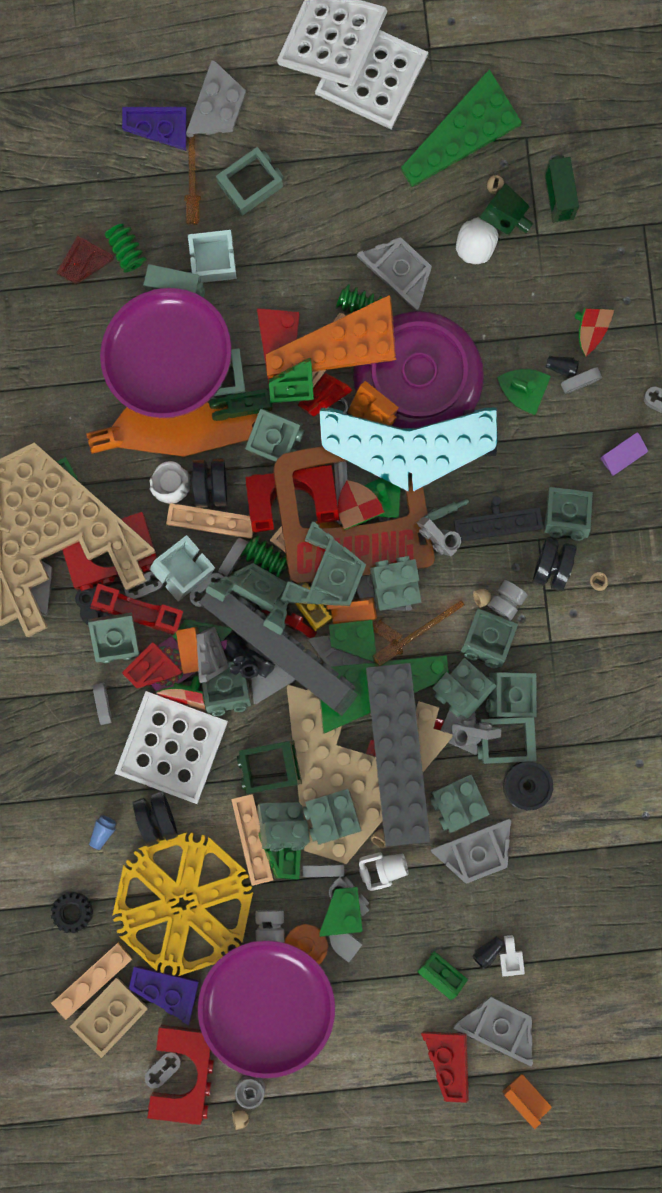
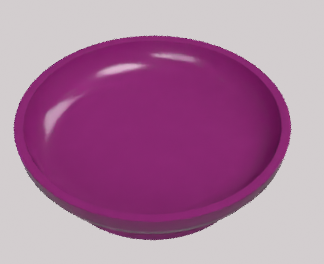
[100,288,231,418]
[353,311,484,429]
[198,941,335,1078]

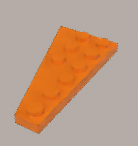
[266,295,396,378]

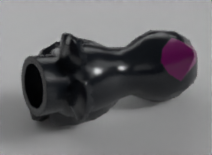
[220,634,275,679]

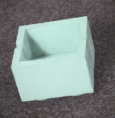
[188,230,237,282]
[150,535,215,601]

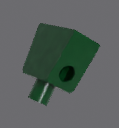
[479,183,534,234]

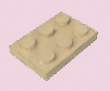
[70,977,149,1058]

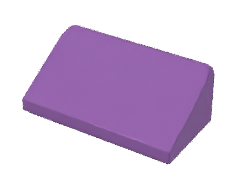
[600,432,648,476]

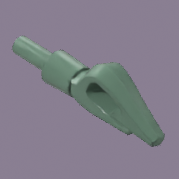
[424,499,469,521]

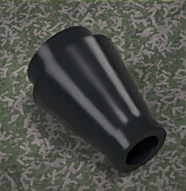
[546,355,579,378]
[472,936,505,969]

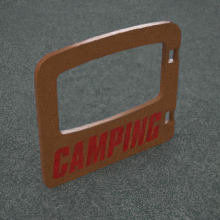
[274,446,435,584]

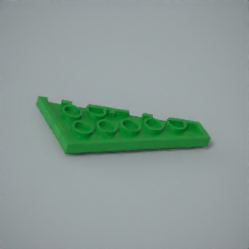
[401,69,522,188]
[319,656,449,734]

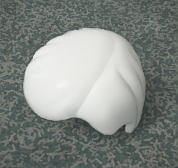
[456,217,498,264]
[150,461,191,504]

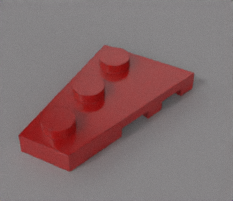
[421,1031,469,1103]

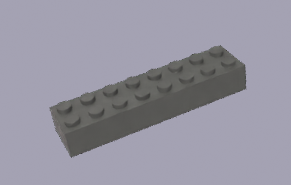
[199,582,358,716]
[366,663,430,847]

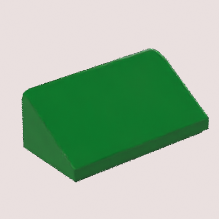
[418,951,468,1000]

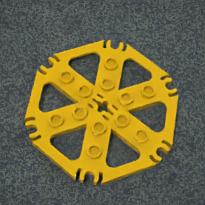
[112,832,253,976]

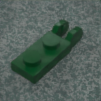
[209,389,272,421]

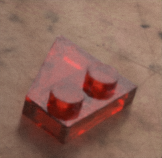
[56,236,114,285]

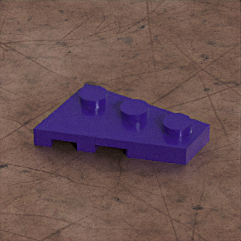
[122,107,187,151]
[129,966,199,1026]

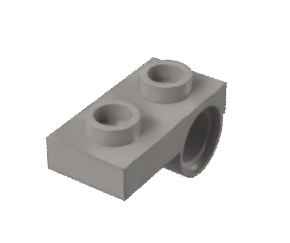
[417,517,461,556]
[452,719,501,747]
[329,876,369,916]

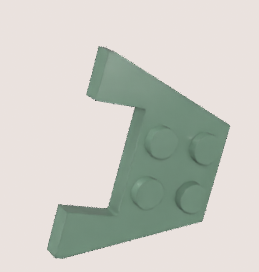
[280,521,366,606]
[205,563,288,635]

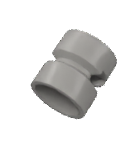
[487,580,528,621]
[255,909,284,942]
[235,1075,265,1109]

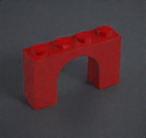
[245,465,339,532]
[62,512,158,591]
[90,584,183,635]
[147,1025,214,1125]

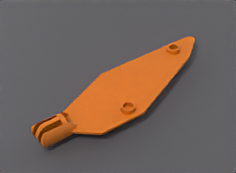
[86,402,258,457]

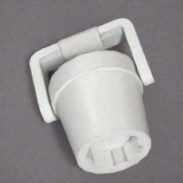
[359,852,408,891]

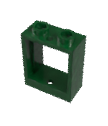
[544,155,579,223]
[237,740,302,794]

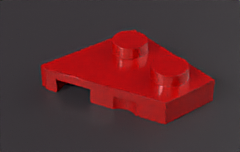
[298,373,352,417]
[262,609,317,638]
[122,642,183,689]

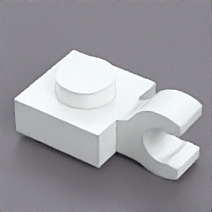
[499,935,525,977]

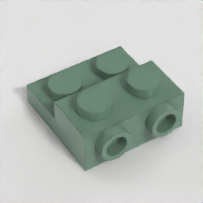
[245,408,305,462]
[544,487,593,541]
[370,556,421,611]
[461,608,518,668]
[88,613,140,663]
[433,658,496,719]
[202,662,251,716]
[485,672,537,717]
[430,774,490,833]
[303,788,362,845]
[257,802,310,851]

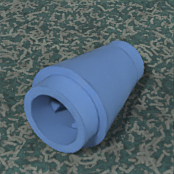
[89,815,117,850]

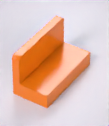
[326,597,377,624]
[176,627,199,674]
[502,1074,551,1129]

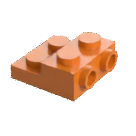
[347,381,399,426]

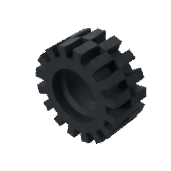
[51,892,93,933]

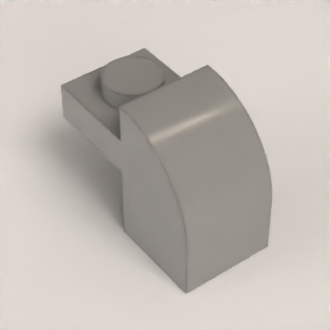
[330,915,362,962]

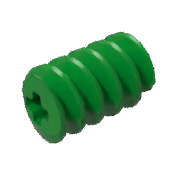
[105,224,147,273]
[336,284,382,314]
[240,535,287,578]

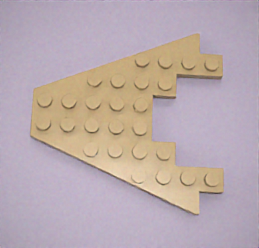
[0,443,156,637]
[287,685,453,864]

